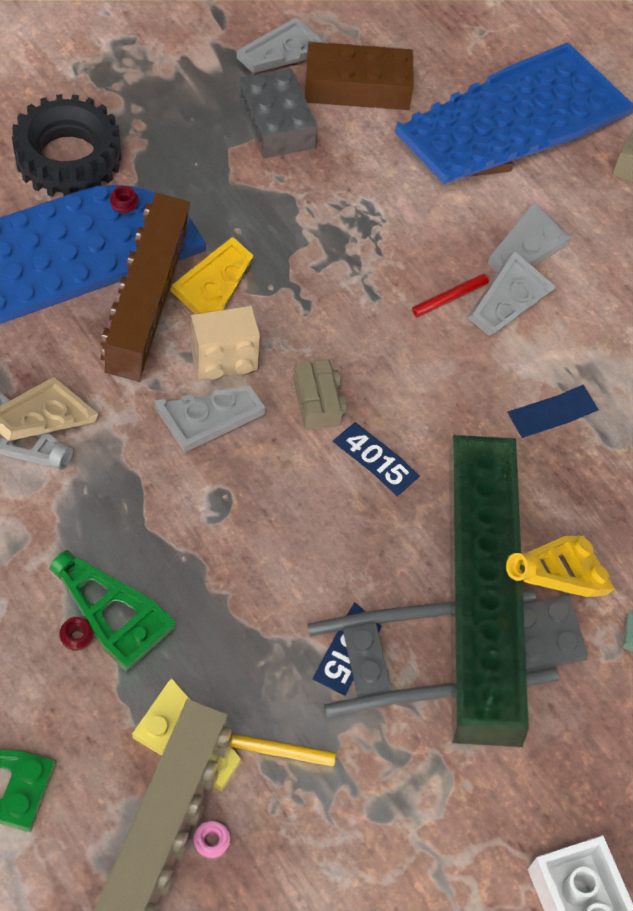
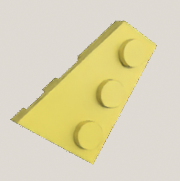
[132,678,241,792]

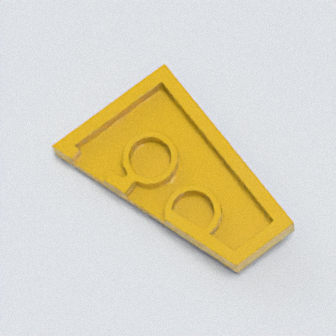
[170,237,253,315]

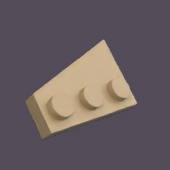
[0,377,98,441]

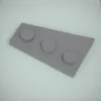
[237,18,326,73]
[488,203,571,273]
[467,251,557,336]
[154,385,265,453]

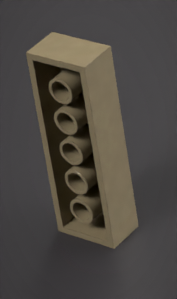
[94,699,233,911]

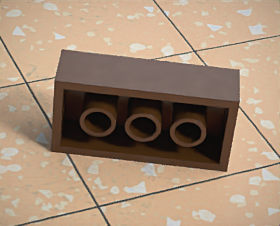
[305,41,413,110]

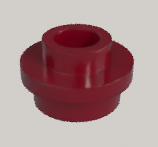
[110,186,139,213]
[59,617,94,651]

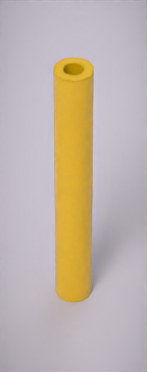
[231,733,336,766]

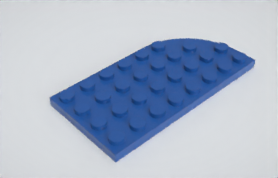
[0,185,206,324]

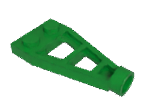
[49,550,176,672]
[0,750,56,833]

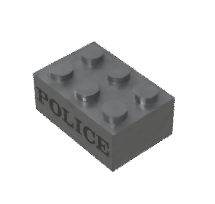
[240,68,317,159]

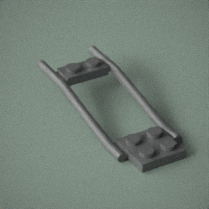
[308,589,588,718]

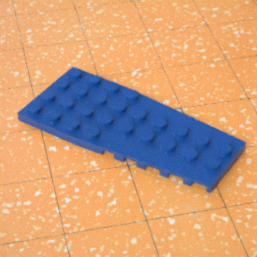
[395,42,633,184]

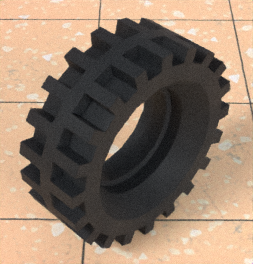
[11,94,121,197]

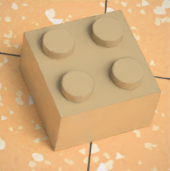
[191,306,260,380]

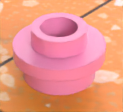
[194,821,230,858]

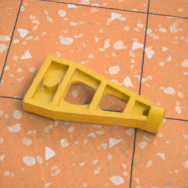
[506,536,615,597]

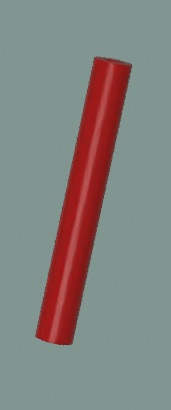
[412,273,489,317]

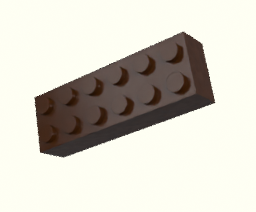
[100,192,190,382]

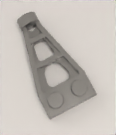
[0,393,73,470]

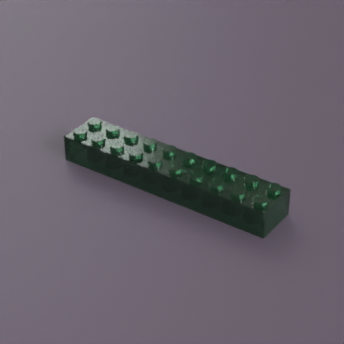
[449,435,529,747]

